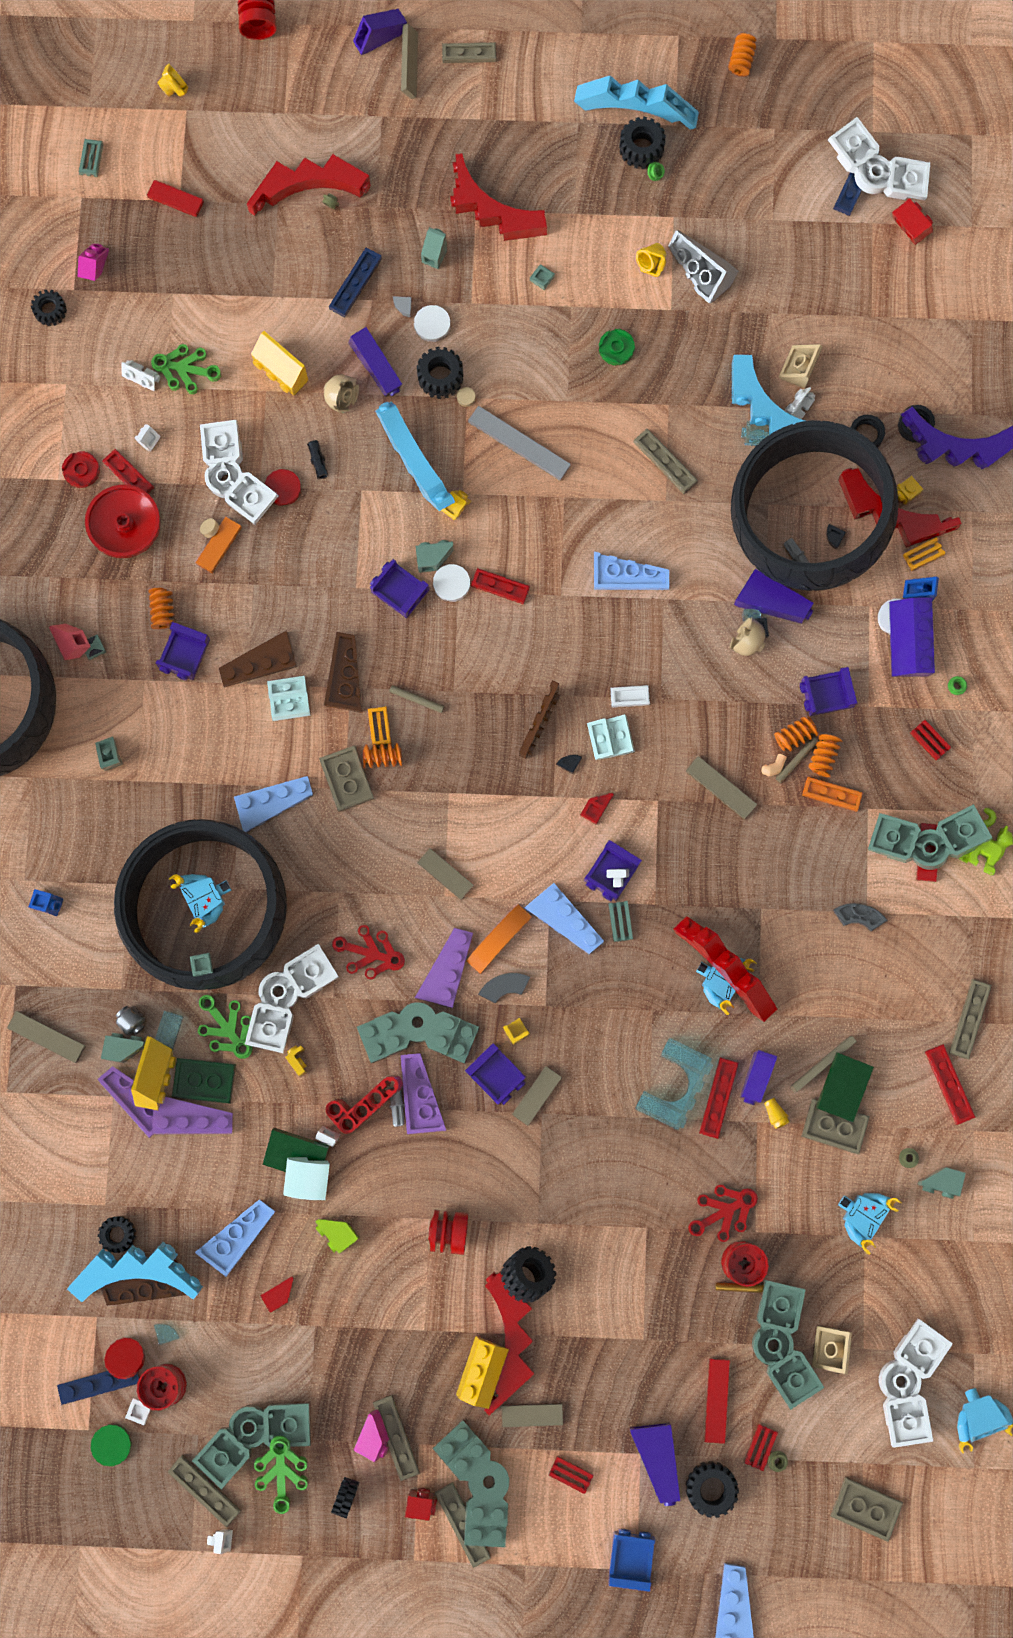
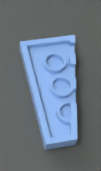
[594,552,669,590]
[234,776,313,833]
[524,883,604,954]
[195,1199,276,1277]
[715,1563,754,1638]

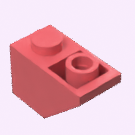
[49,624,91,660]

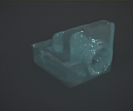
[741,421,769,446]

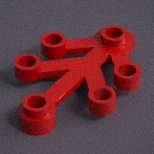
[332,925,405,980]
[688,1185,758,1242]

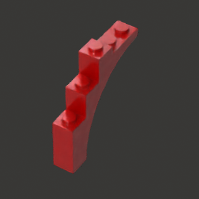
[450,153,547,241]
[673,916,778,1022]

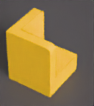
[503,1018,530,1045]

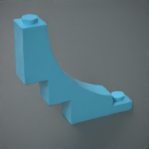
[574,76,699,130]
[375,402,455,511]

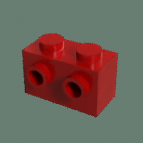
[892,198,933,245]
[405,1488,437,1521]

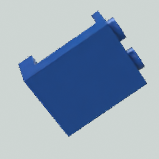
[608,1529,655,1592]

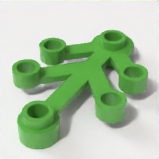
[151,344,221,395]
[198,995,253,1059]
[254,1436,308,1514]

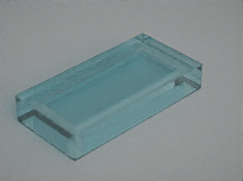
[155,1011,183,1051]

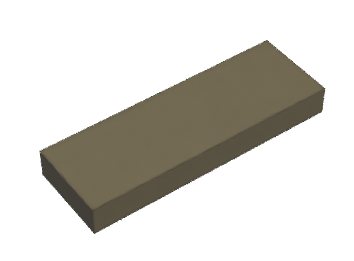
[442,42,496,63]
[417,848,474,900]
[512,1066,562,1126]
[502,1404,563,1427]

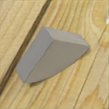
[393,296,412,317]

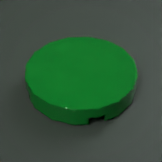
[599,329,635,366]
[90,1424,132,1467]

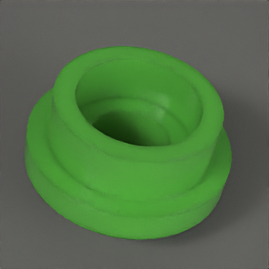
[647,162,665,181]
[948,676,967,695]

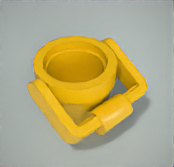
[157,64,188,97]
[636,243,667,277]

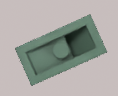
[95,737,123,771]

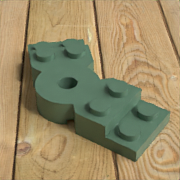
[868,804,993,870]
[357,1002,480,1064]
[752,1280,825,1410]
[192,1403,311,1489]
[432,1420,509,1547]

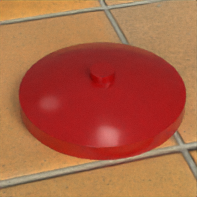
[85,485,161,558]

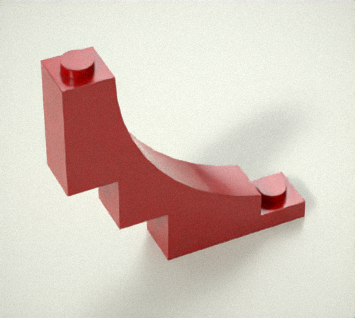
[247,154,371,216]
[838,468,962,548]
[484,1272,534,1416]

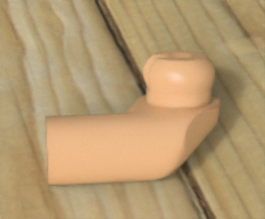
[761,754,787,777]

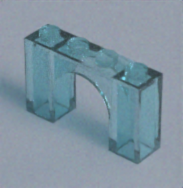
[634,1038,713,1130]

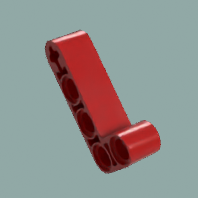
[325,1075,403,1134]

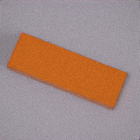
[195,517,242,573]
[802,777,863,812]

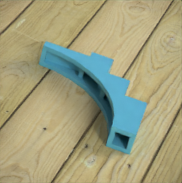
[732,355,805,435]
[67,1242,203,1302]

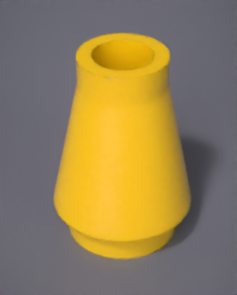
[764,1098,790,1129]

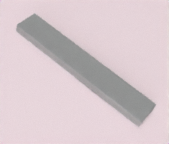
[468,406,571,481]

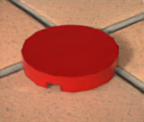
[62,451,100,488]
[264,469,301,506]
[104,1338,145,1379]

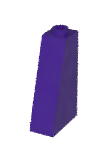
[348,327,402,397]
[734,569,814,624]
[630,1423,680,1506]

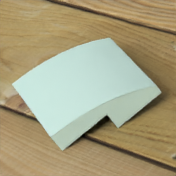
[267,676,310,721]
[587,714,635,760]
[283,1157,330,1200]

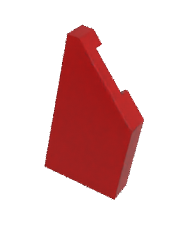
[580,793,614,825]
[260,1276,294,1313]

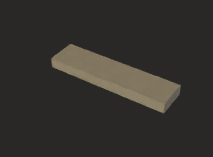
[401,24,418,99]
[633,429,698,494]
[685,756,757,820]
[949,979,992,1060]
[7,1011,86,1063]
[790,1036,857,1092]
[373,1395,420,1481]
[167,1455,241,1527]
[435,1482,491,1568]

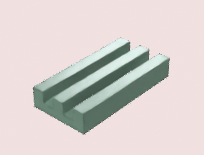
[79,139,103,177]
[608,901,633,942]

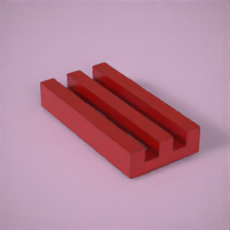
[910,720,951,761]
[744,1424,778,1471]
[548,1456,594,1494]

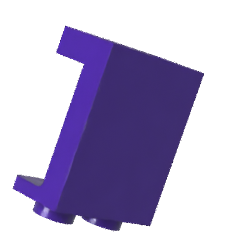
[370,559,430,619]
[155,622,210,681]
[799,667,857,717]
[584,840,642,901]
[465,1043,526,1105]

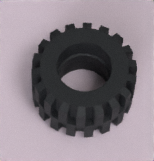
[619,117,666,169]
[417,347,464,399]
[501,1246,556,1303]
[686,1461,739,1518]

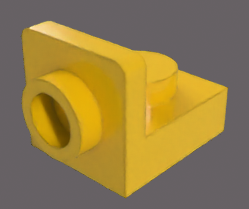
[896,476,924,505]
[441,490,471,520]
[285,1045,307,1077]

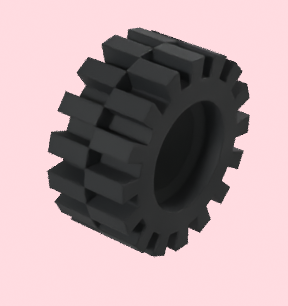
[31,289,67,326]
[97,1216,136,1253]
[331,1477,359,1519]

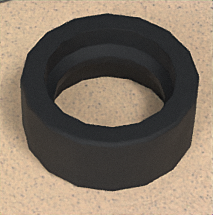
[898,405,935,443]
[850,414,885,448]

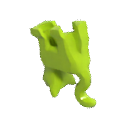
[958,808,1013,876]

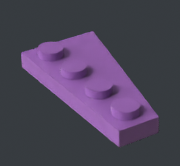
[415,928,473,1008]
[401,1053,447,1134]
[98,1066,154,1138]
[152,1097,233,1134]

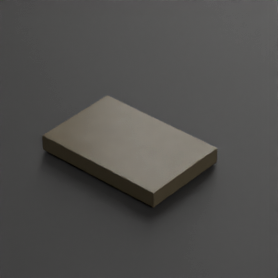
[319,745,374,812]
[801,1099,870,1155]
[830,1477,903,1542]

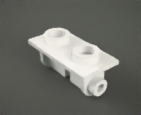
[122,360,161,391]
[784,387,815,419]

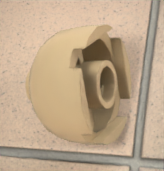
[324,374,359,413]
[730,617,766,656]

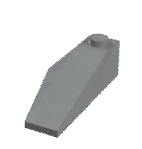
[668,230,739,303]

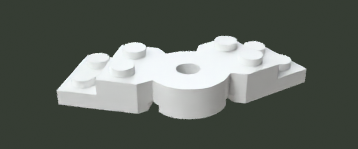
[828,117,930,200]
[200,420,278,525]
[245,944,339,1054]
[879,1319,952,1448]

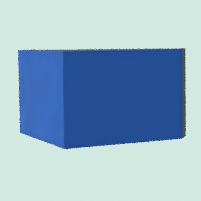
[903,577,939,602]

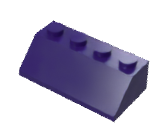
[889,598,935,677]

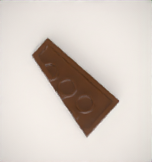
[219,630,297,687]
[519,680,561,759]
[101,1257,186,1306]

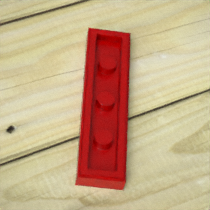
[925,1044,976,1125]
[699,1057,739,1139]
[704,1358,730,1444]

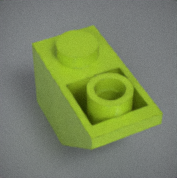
[315,1219,359,1254]

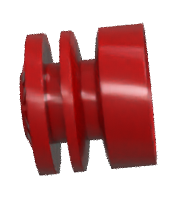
[237,0,277,40]
[428,1210,469,1255]
[721,1241,769,1287]
[137,1364,187,1411]

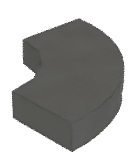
[833,903,888,932]
[478,973,530,1004]

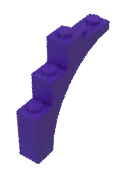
[900,407,1013,469]

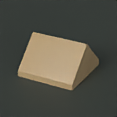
[779,344,822,389]
[812,1326,852,1374]

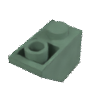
[421,227,447,269]
[415,540,454,573]
[101,1033,145,1063]
[918,1167,966,1199]

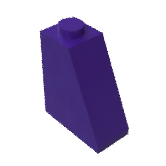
[353,8,407,55]
[740,1050,777,1106]

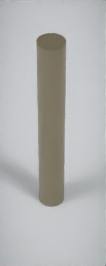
[389,685,444,713]
[775,737,819,783]

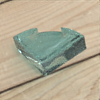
[742,609,761,621]
[154,1324,179,1345]

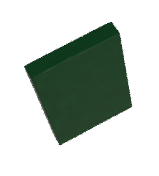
[816,1052,874,1122]
[172,1058,236,1104]
[262,1127,329,1172]

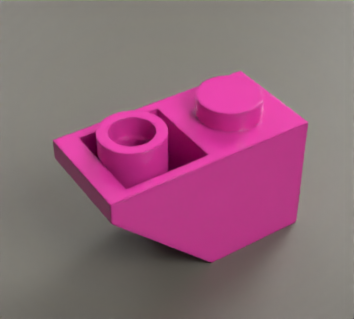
[78,244,109,281]

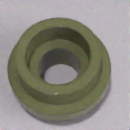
[322,193,339,210]
[899,1148,919,1168]
[768,1451,788,1472]

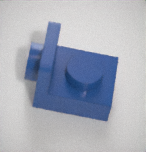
[28,889,63,916]

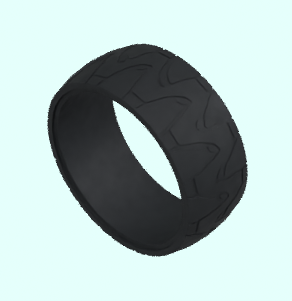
[731,420,899,591]
[0,619,56,776]
[114,819,287,990]

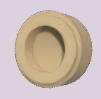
[457,387,475,407]
[200,518,219,538]

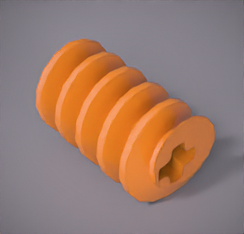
[728,33,757,77]
[148,588,175,630]
[774,716,818,752]
[808,734,843,778]
[363,743,402,768]

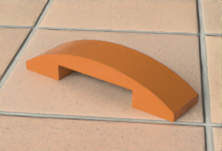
[466,904,532,974]

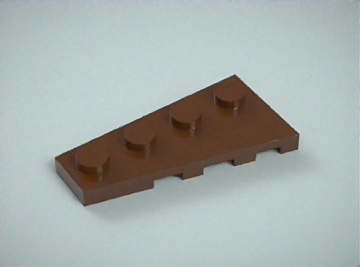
[324,632,362,713]

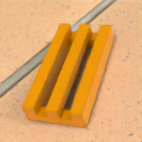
[903,537,946,571]
[368,707,392,747]

